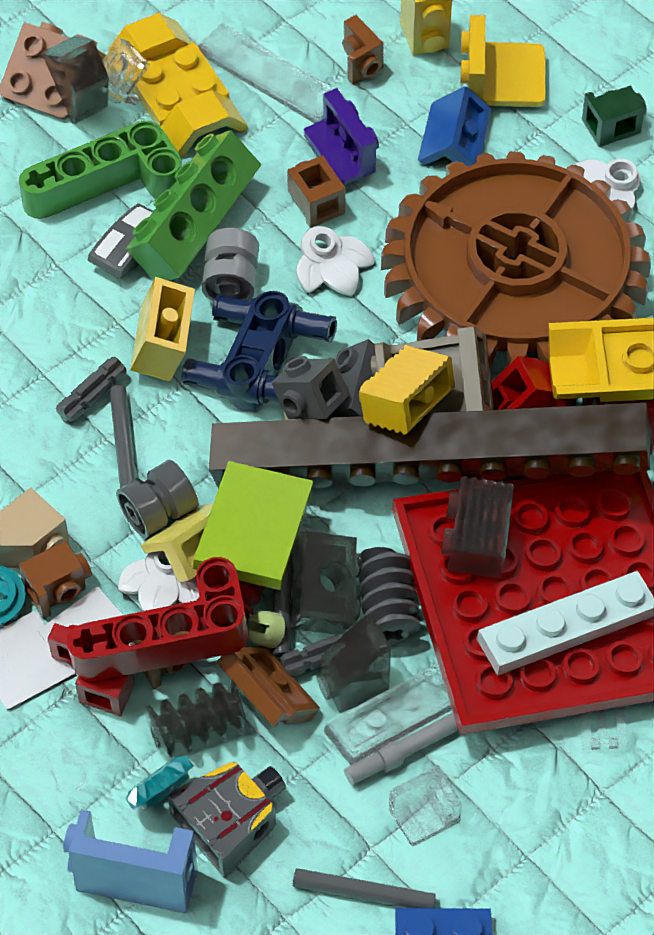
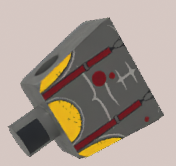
[168,762,286,878]

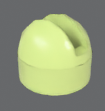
[249,611,285,649]

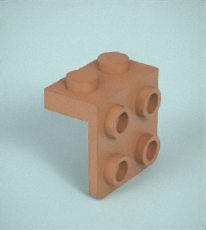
[0,22,107,119]

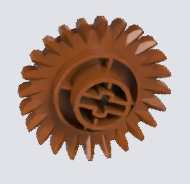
[381,151,651,368]

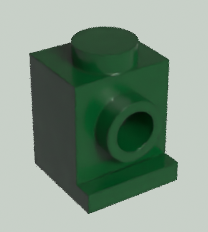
[581,85,647,147]

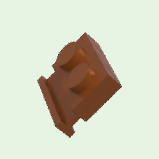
[217,646,320,726]

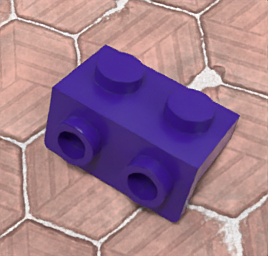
[304,88,379,186]

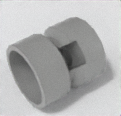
[202,228,259,302]

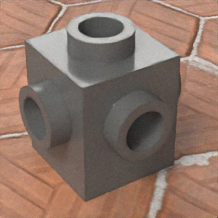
[271,356,350,419]

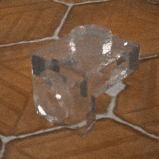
[92,38,150,105]

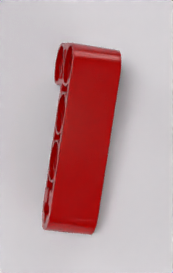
[66,557,249,681]

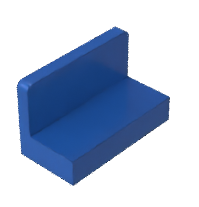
[418,86,491,166]

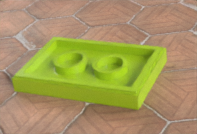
[193,461,313,590]

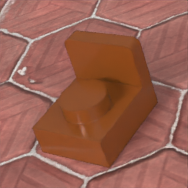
[342,15,384,85]

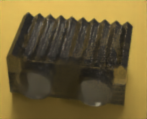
[441,476,514,579]

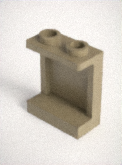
[371,326,494,413]

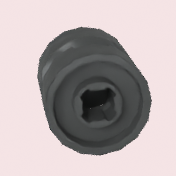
[116,460,199,539]

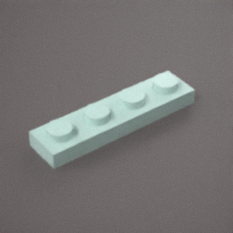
[477,571,654,676]

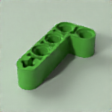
[19,121,182,219]

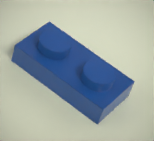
[395,908,492,935]

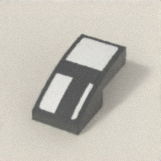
[87,203,153,279]

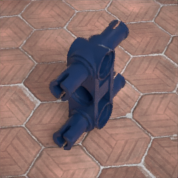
[181,291,337,410]

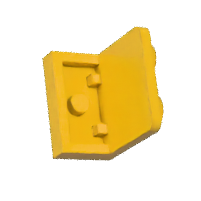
[460,15,546,107]

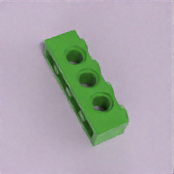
[125,130,262,280]

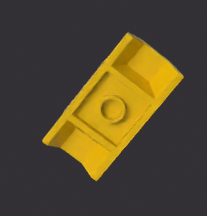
[109,12,248,157]
[548,318,654,402]

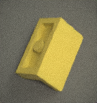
[141,503,213,582]

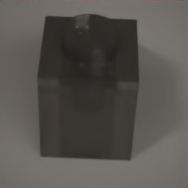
[42,35,109,124]
[317,613,391,713]

